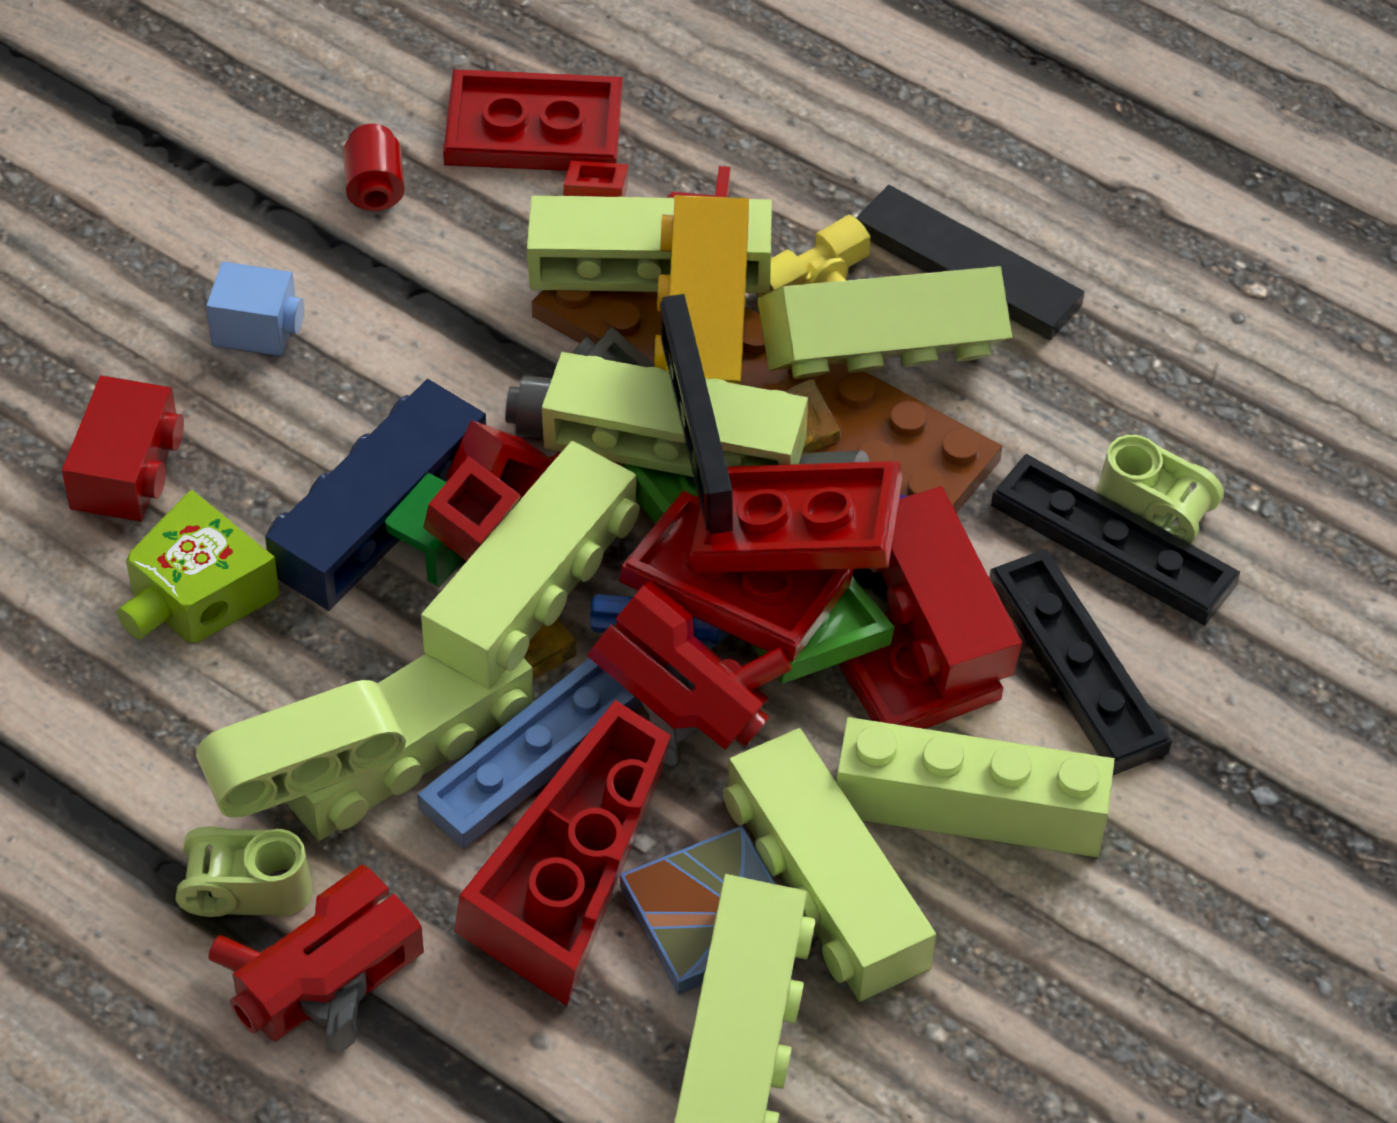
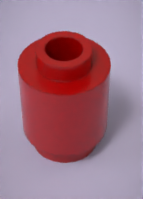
[343,123,405,211]

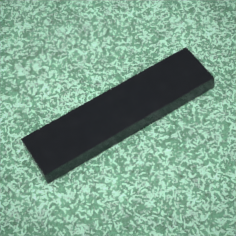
[856,184,1085,340]
[660,294,733,535]
[991,454,1240,626]
[989,548,1172,775]

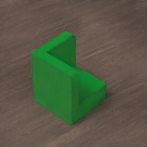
[385,473,464,587]

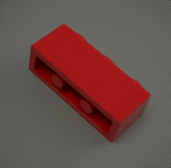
[870,486,1022,699]

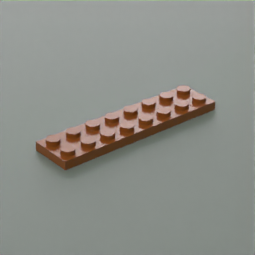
[532,290,1003,514]

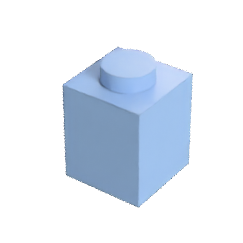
[206,261,304,356]

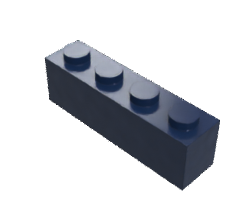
[265,378,486,611]

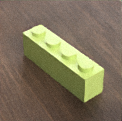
[527,196,772,294]
[757,266,1013,379]
[542,352,808,477]
[421,441,640,689]
[285,654,534,841]
[837,717,1115,858]
[723,728,936,1002]
[674,874,815,1123]

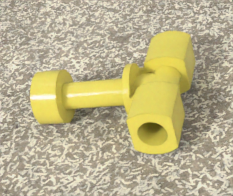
[758,215,870,297]

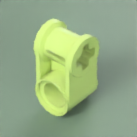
[1097,435,1224,544]
[176,826,313,917]

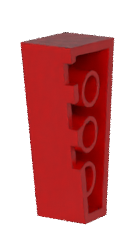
[454,700,671,1007]

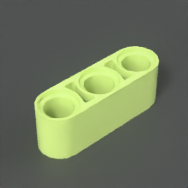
[196,680,406,817]

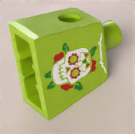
[116,490,280,643]

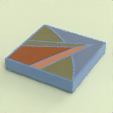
[620,826,775,994]

